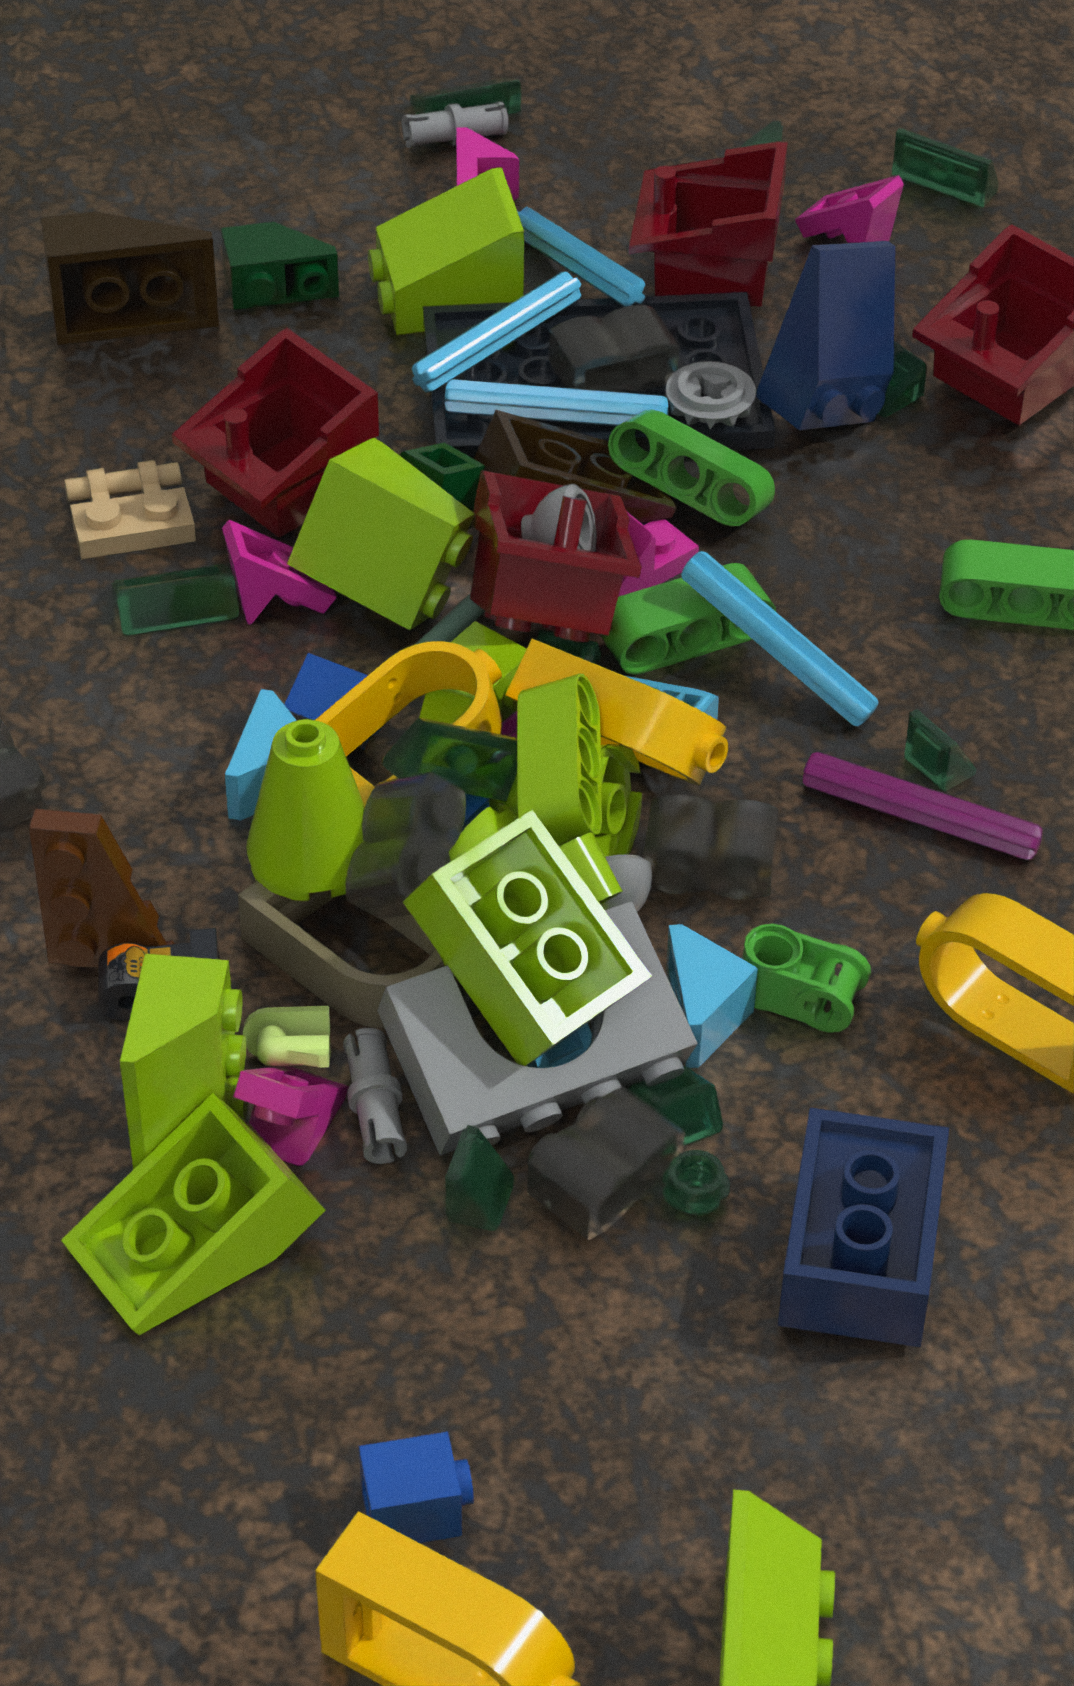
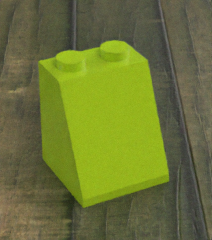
[368,167,524,335]
[287,438,475,630]

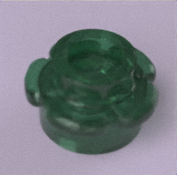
[662,1150,731,1215]

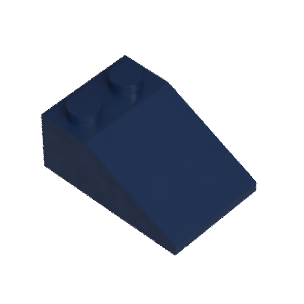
[756,241,895,430]
[778,1107,949,1347]

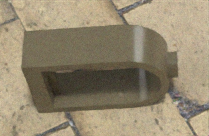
[238,858,445,1028]

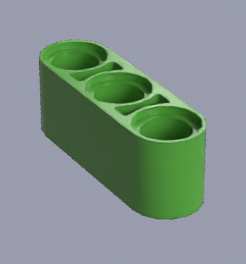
[608,410,775,526]
[939,539,1074,630]
[599,563,776,675]

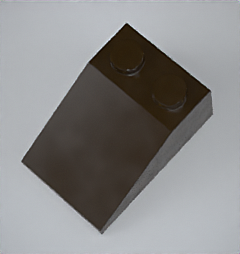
[41,211,219,345]
[474,410,677,523]

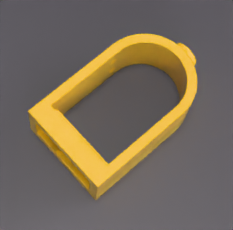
[505,639,728,785]
[316,641,502,849]
[916,893,1074,1094]
[315,1511,581,1686]

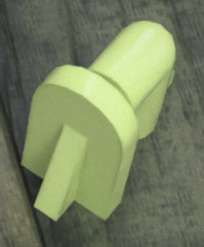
[243,1006,331,1068]

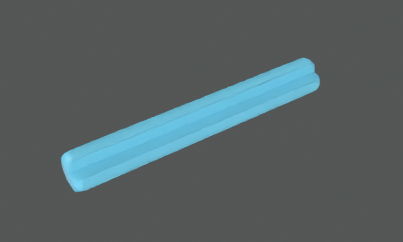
[517,207,645,308]
[412,272,581,393]
[444,379,669,426]
[681,551,879,727]

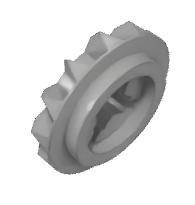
[665,361,756,430]

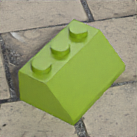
[403,810,651,1066]
[120,954,249,1169]
[719,1490,835,1686]

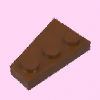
[29,809,175,967]

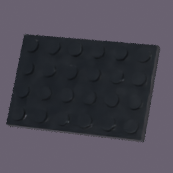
[423,292,775,459]

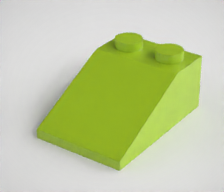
[61,1093,326,1335]

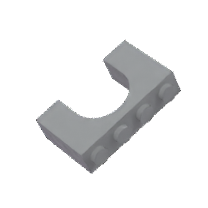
[377,901,698,1155]

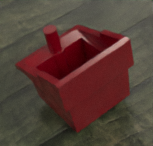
[629,142,788,307]
[912,224,1074,425]
[172,328,379,538]
[470,470,642,642]

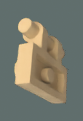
[64,460,196,560]

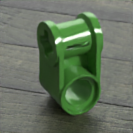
[742,924,871,1033]

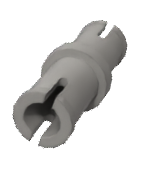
[401,101,508,148]
[343,1028,407,1164]

